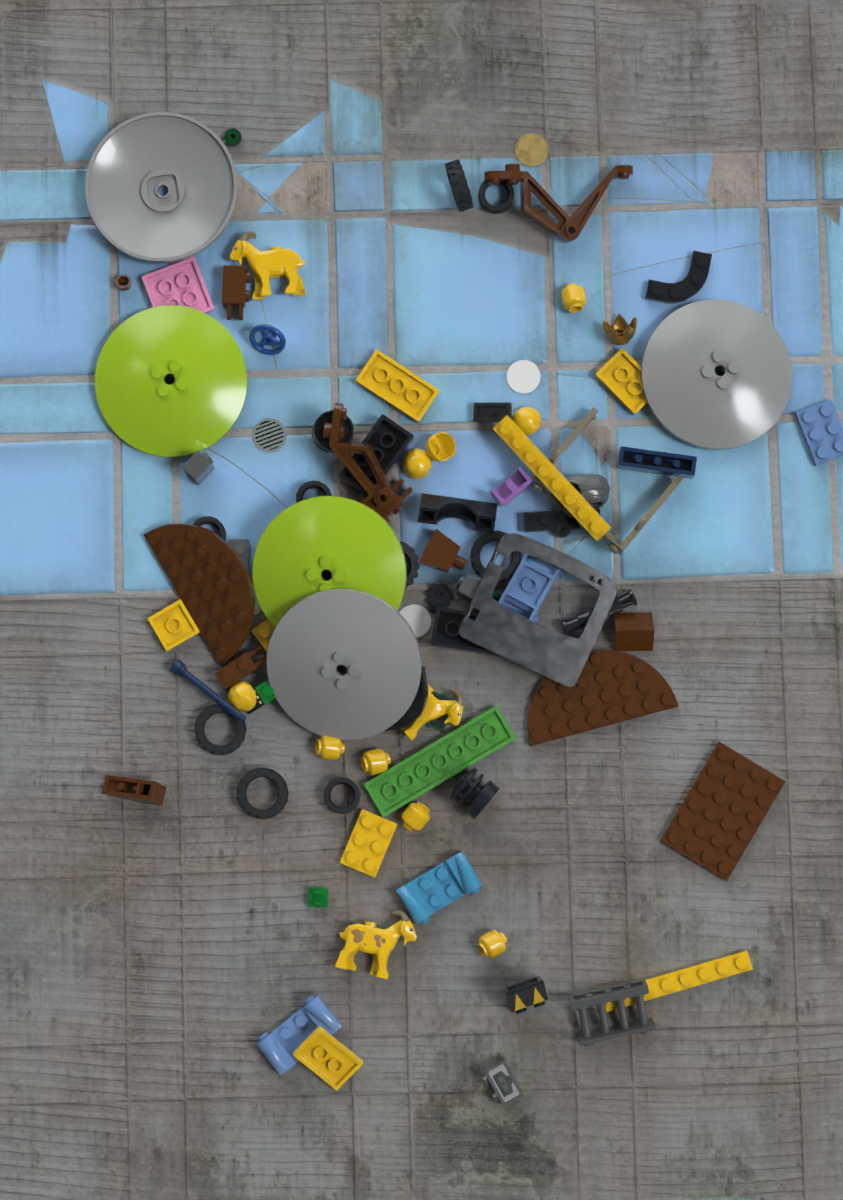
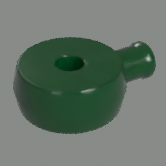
[223,128,242,146]

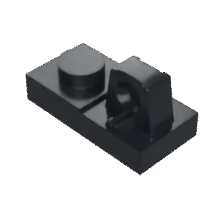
[473,402,512,423]

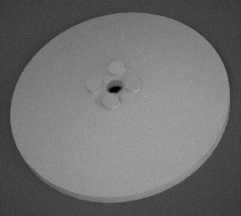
[85,112,238,263]
[641,299,792,450]
[267,589,422,740]

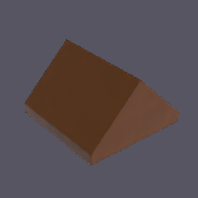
[613,613,654,651]

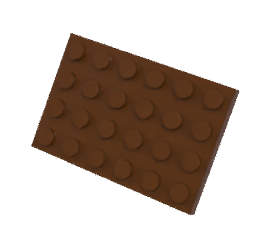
[660,742,786,881]

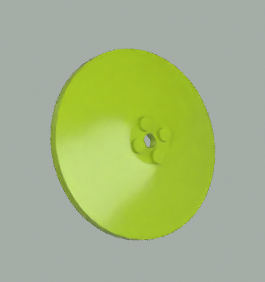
[95,305,248,458]
[252,496,407,628]

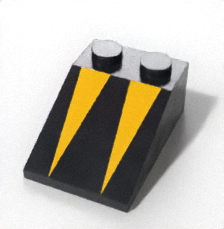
[503,976,548,1014]

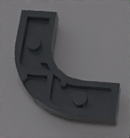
[645,251,712,304]
[384,666,428,731]

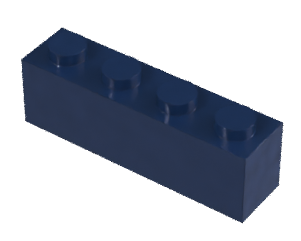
[616,446,697,479]

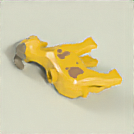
[335,910,417,979]

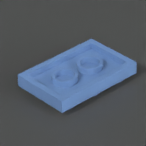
[795,399,843,466]

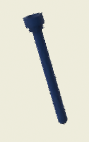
[170,659,246,722]

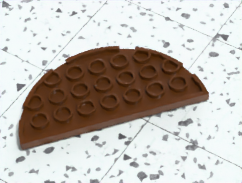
[144,523,255,666]
[527,650,679,747]

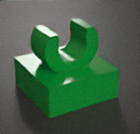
[308,888,328,908]

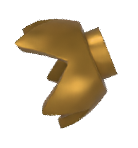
[603,314,637,345]

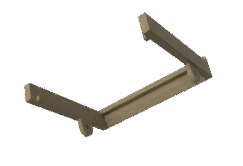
[531,407,683,555]

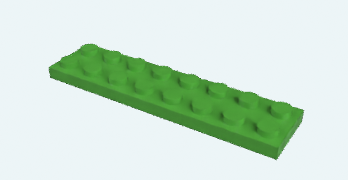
[364,705,516,817]

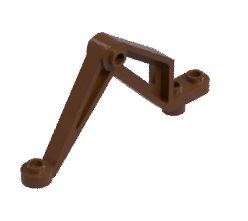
[484,164,633,243]
[323,403,395,511]

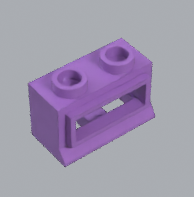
[490,467,532,506]

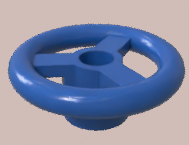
[249,324,286,355]

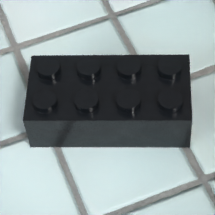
[338,414,414,497]
[430,607,505,658]

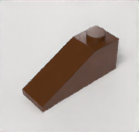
[102,775,167,806]

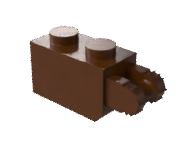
[214,646,267,691]

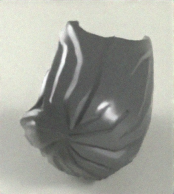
[566,474,610,509]

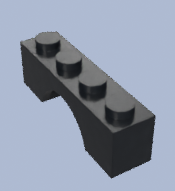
[418,493,497,533]

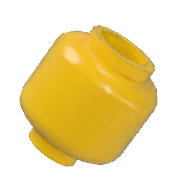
[560,283,587,313]
[315,735,345,760]
[361,748,391,776]
[402,802,430,831]
[477,930,507,959]

